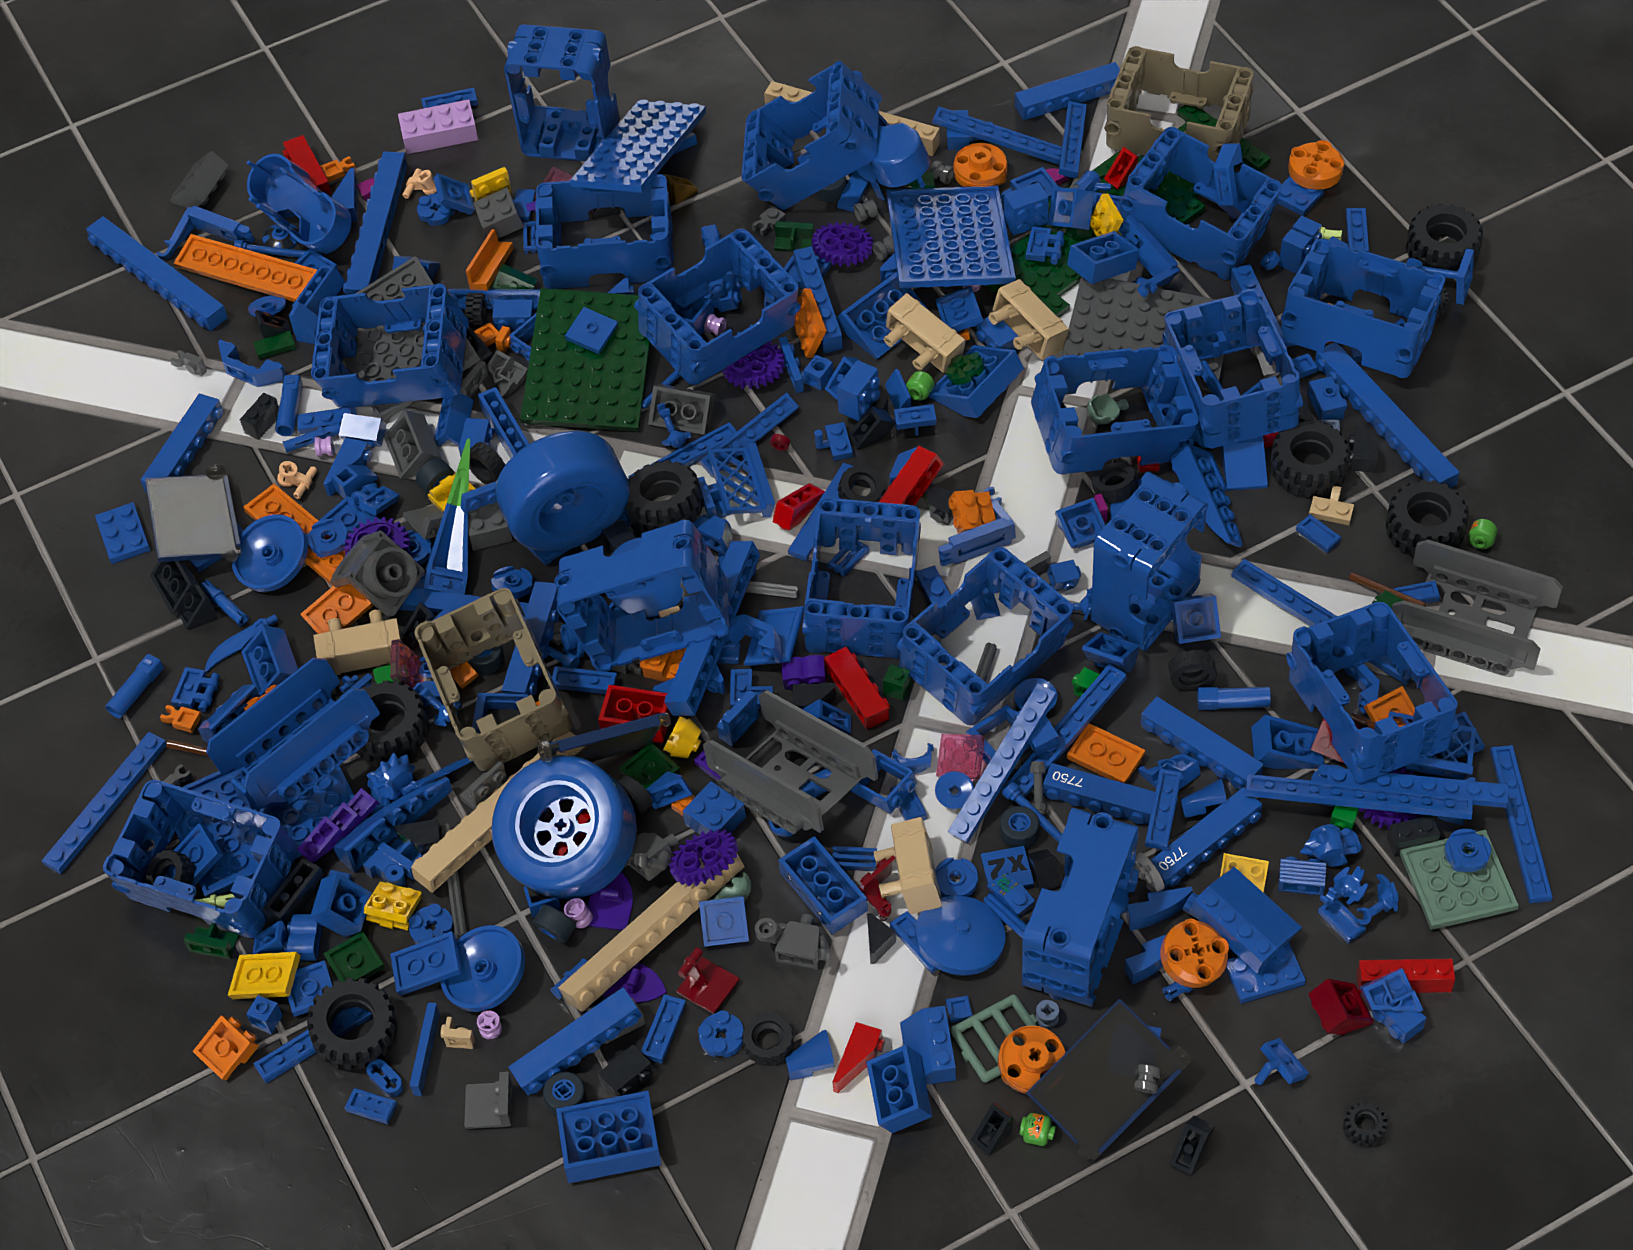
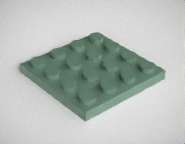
[1400,830,1519,930]

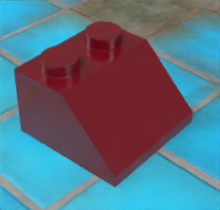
[1308,978,1374,1035]

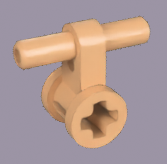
[402,169,437,199]
[277,461,317,499]

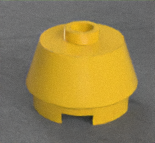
[663,716,702,758]

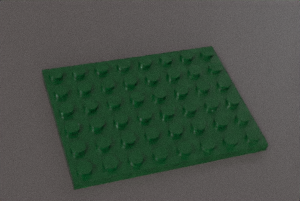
[520,288,650,432]

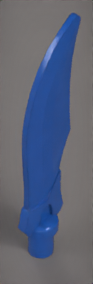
[205,614,278,673]
[401,757,472,795]

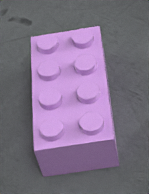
[398,100,478,154]

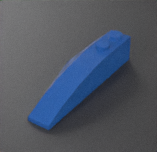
[1169,444,1242,547]
[334,777,452,873]

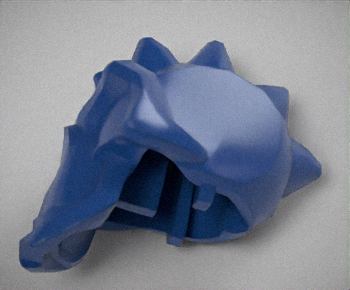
[367,753,415,814]
[1300,824,1362,867]

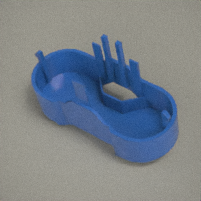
[857,113,930,201]
[247,154,352,254]

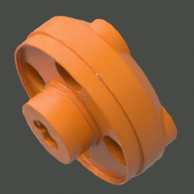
[1288,140,1344,190]
[953,143,1007,187]
[1160,919,1229,988]
[998,1026,1065,1094]

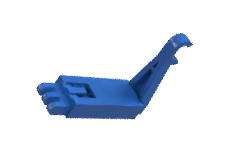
[156,205,255,260]
[1118,215,1180,298]
[938,487,1016,566]

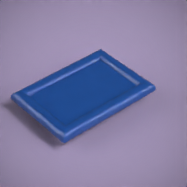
[744,606,804,666]

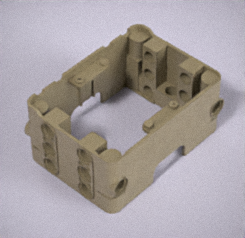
[1104,46,1254,163]
[415,588,573,771]

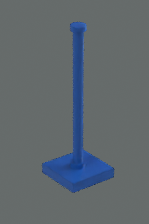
[1405,249,1474,305]

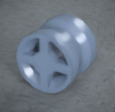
[1036,1000,1059,1029]

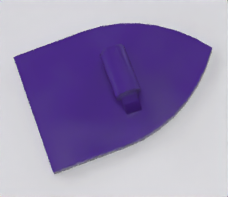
[587,872,633,931]
[601,963,667,1003]

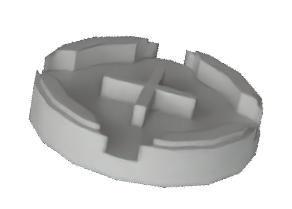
[1135,853,1165,893]

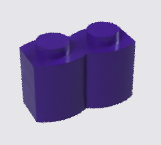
[782,655,826,691]

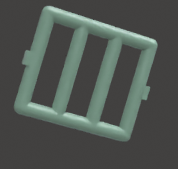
[950,995,1050,1083]

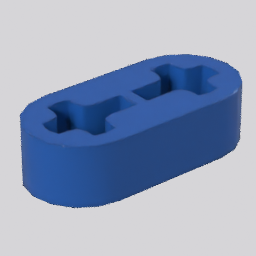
[366,1059,403,1098]

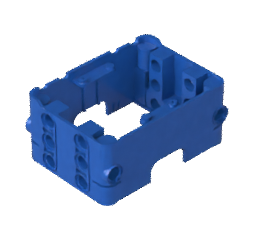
[504,24,620,161]
[741,61,882,210]
[1119,127,1282,280]
[535,174,674,289]
[634,229,801,385]
[1281,239,1445,378]
[311,284,469,408]
[1162,289,1303,448]
[1031,345,1199,475]
[1091,471,1208,651]
[802,498,921,658]
[554,520,732,672]
[896,547,1074,725]
[1286,602,1459,781]
[103,779,298,938]
[1022,808,1139,1007]

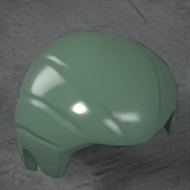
[1087,394,1129,425]
[712,872,751,902]

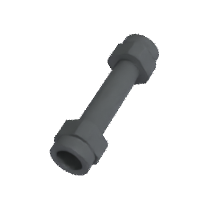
[1030,761,1047,815]

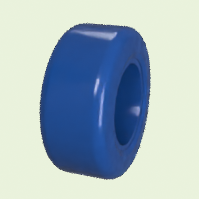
[495,431,630,552]
[491,755,637,900]

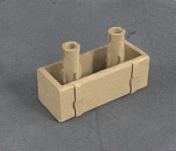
[989,279,1070,360]
[884,293,966,373]
[313,610,406,675]
[874,817,942,914]

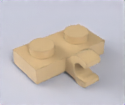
[1309,486,1354,525]

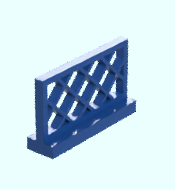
[707,443,775,517]
[1388,711,1476,780]

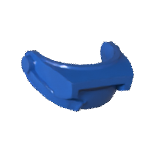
[892,743,934,774]

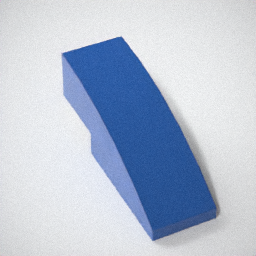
[1126,887,1193,931]
[1125,935,1174,985]

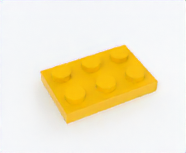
[228,952,301,999]

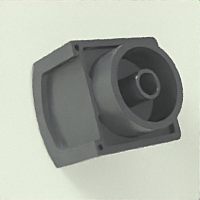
[330,531,424,617]

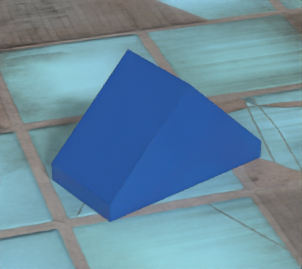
[646,772,693,809]
[253,921,289,954]

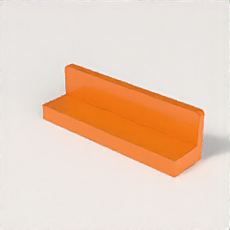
[466,229,514,291]

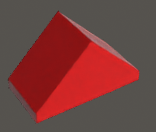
[1104,147,1139,189]

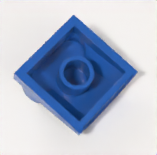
[1055,498,1106,548]

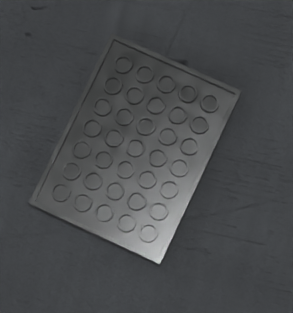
[343,256,480,421]
[1062,276,1224,393]

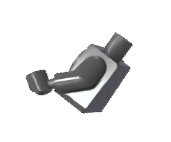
[628,829,679,881]
[755,914,830,969]

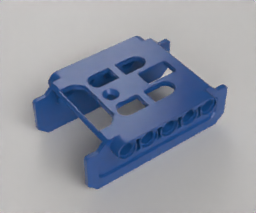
[206,658,379,809]

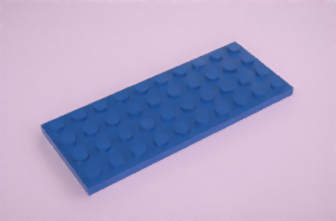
[570,100,706,193]

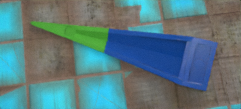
[423,438,470,595]

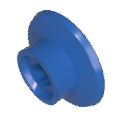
[935,771,974,809]

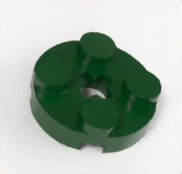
[945,352,985,385]

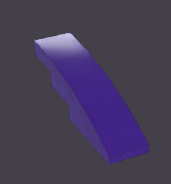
[297,788,379,863]

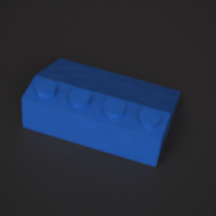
[836,272,927,360]
[928,345,1024,418]
[1189,867,1302,973]
[556,1091,662,1183]

